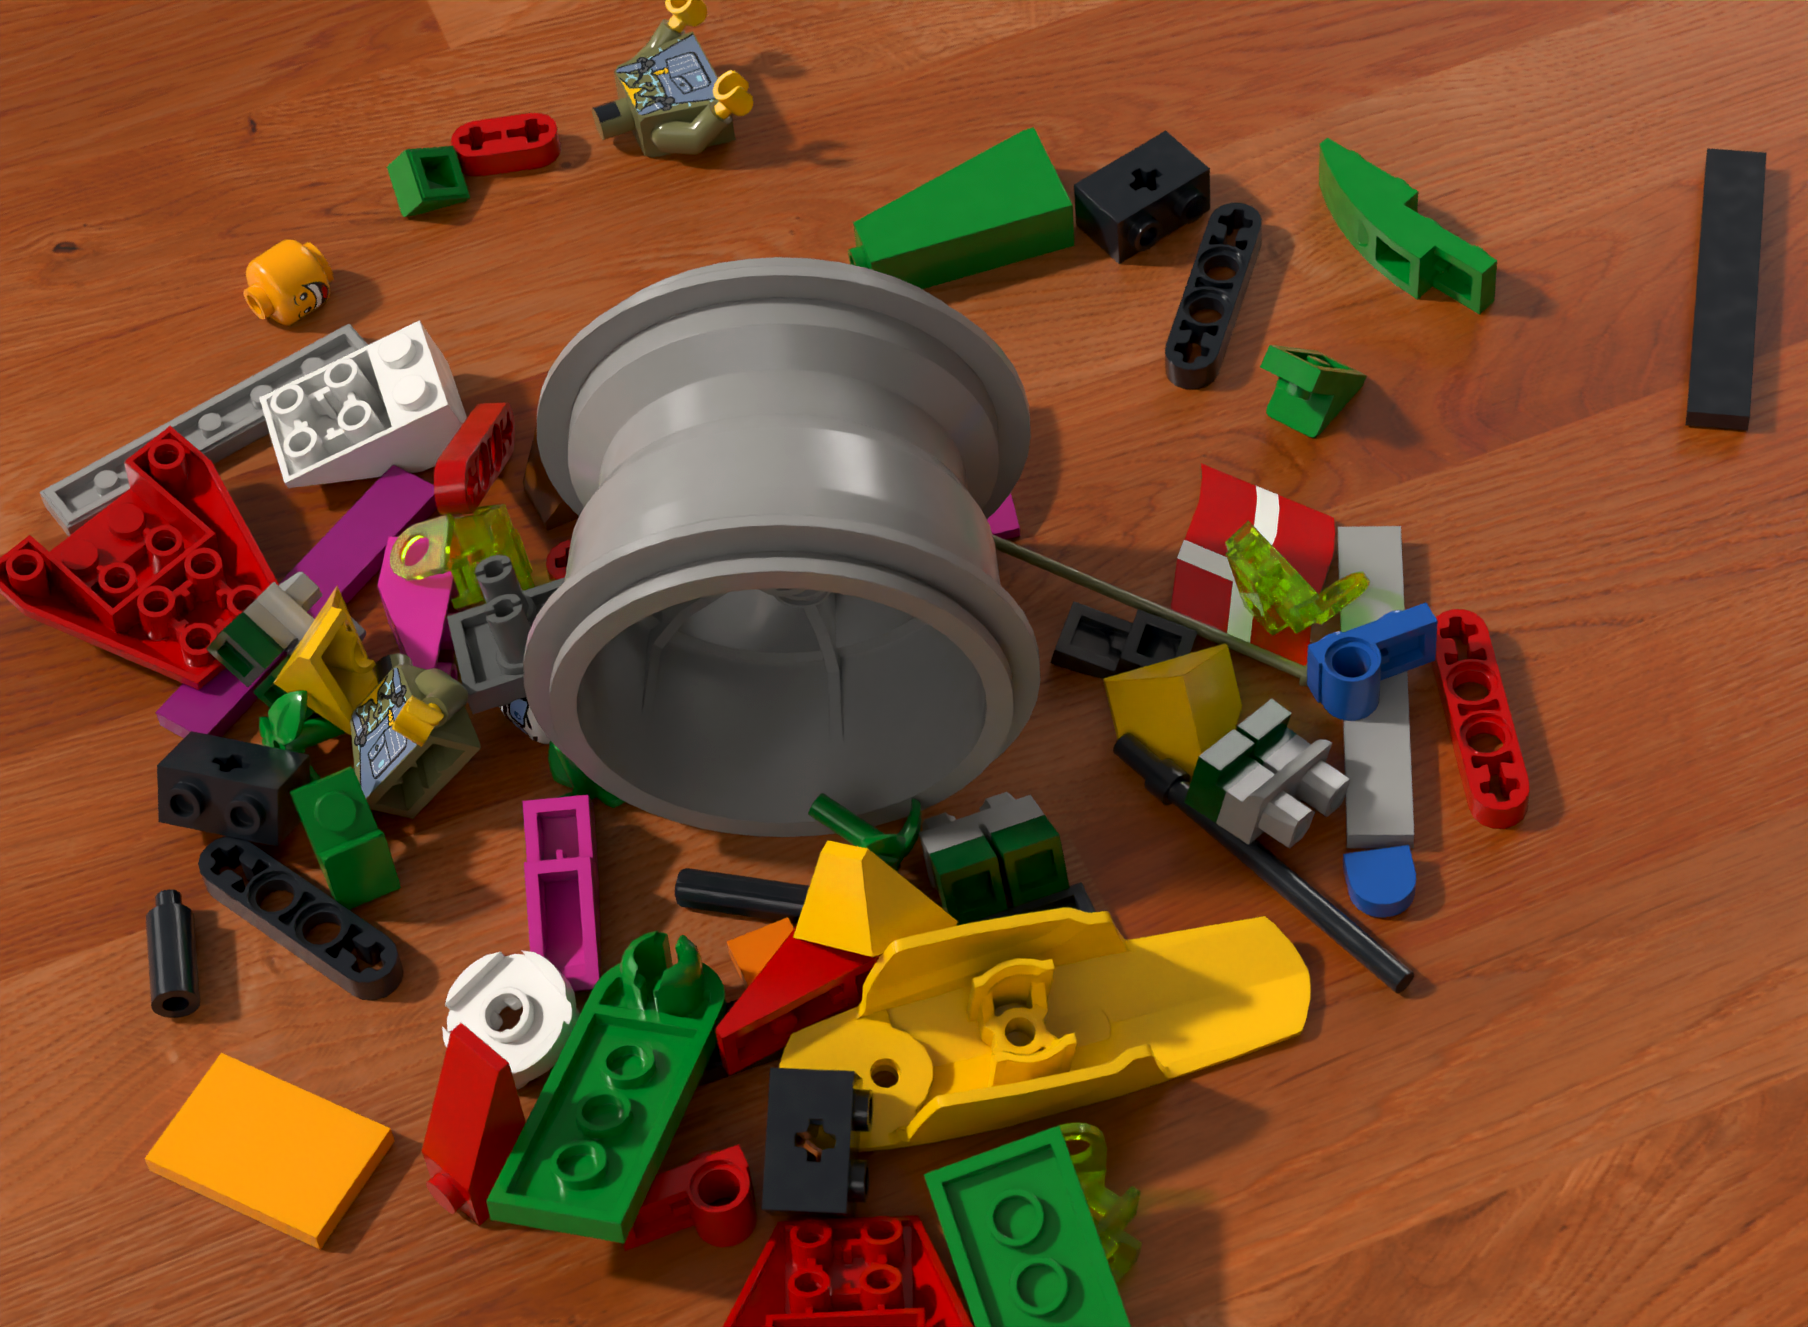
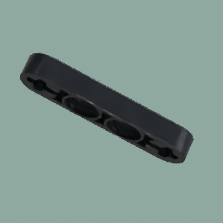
[1165,203,1262,390]
[198,836,404,1000]

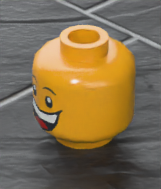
[243,239,334,326]

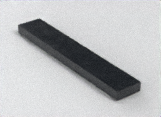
[1685,148,1767,431]

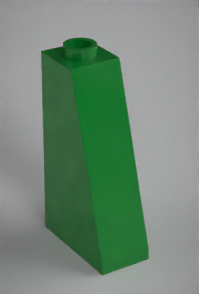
[848,127,1075,289]

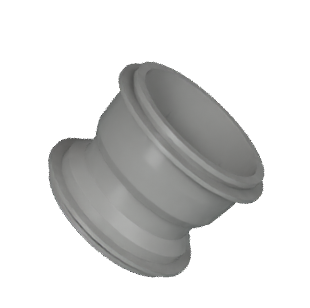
[523,257,1040,837]

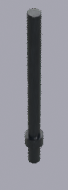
[1113,733,1414,994]

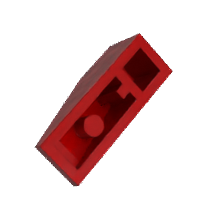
[715,927,881,1076]
[422,1023,526,1226]

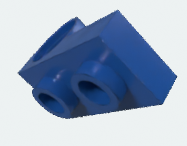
[1307,602,1438,721]

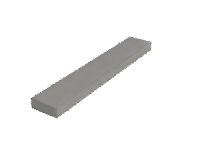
[40,323,368,537]
[1338,526,1414,848]

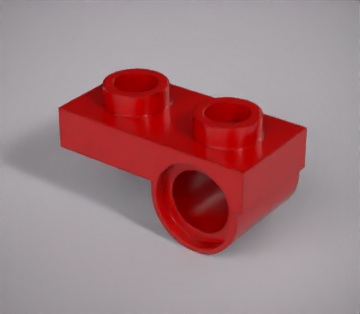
[622,1144,757,1251]

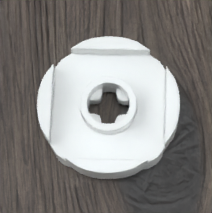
[442,950,580,1089]

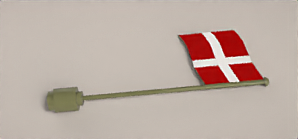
[992,463,1335,686]

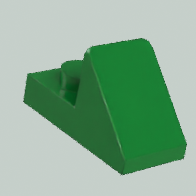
[1260,345,1367,437]
[290,766,401,910]

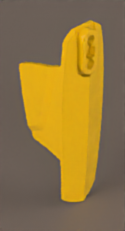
[779,907,1311,1154]

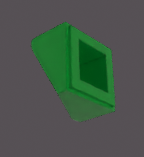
[387,146,470,217]

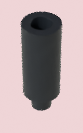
[146,889,200,1018]

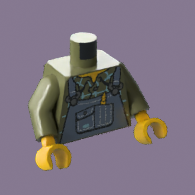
[592,0,753,158]
[350,654,481,819]

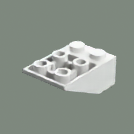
[259,320,467,488]

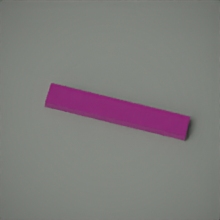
[156,464,437,738]

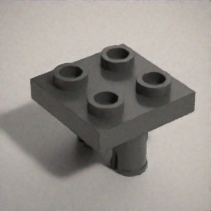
[447,555,565,714]

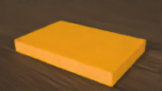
[145,1053,395,1250]

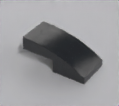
[1050,601,1198,679]

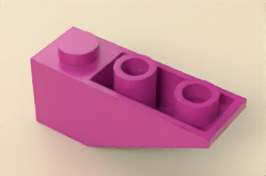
[378,536,478,681]

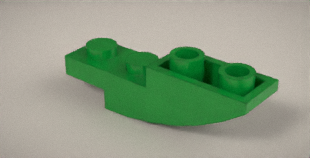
[1319,138,1497,315]

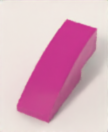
[523,795,601,992]

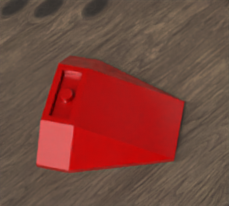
[0,426,279,690]
[722,1215,973,1327]

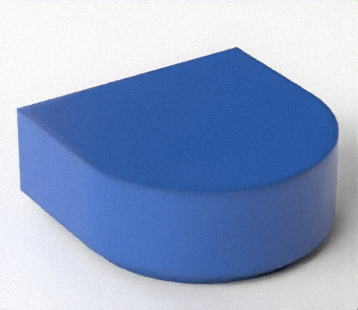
[1343,845,1416,918]

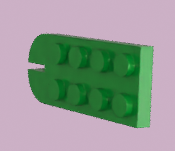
[487,931,728,1243]
[924,1126,1131,1327]

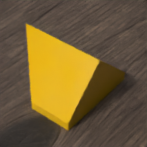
[273,585,378,735]
[1103,644,1242,782]
[793,841,958,957]

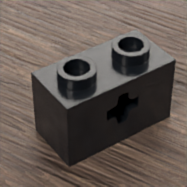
[1074,131,1210,264]
[157,731,310,847]
[762,1068,873,1219]

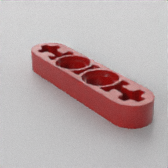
[434,402,515,515]
[1431,609,1530,829]

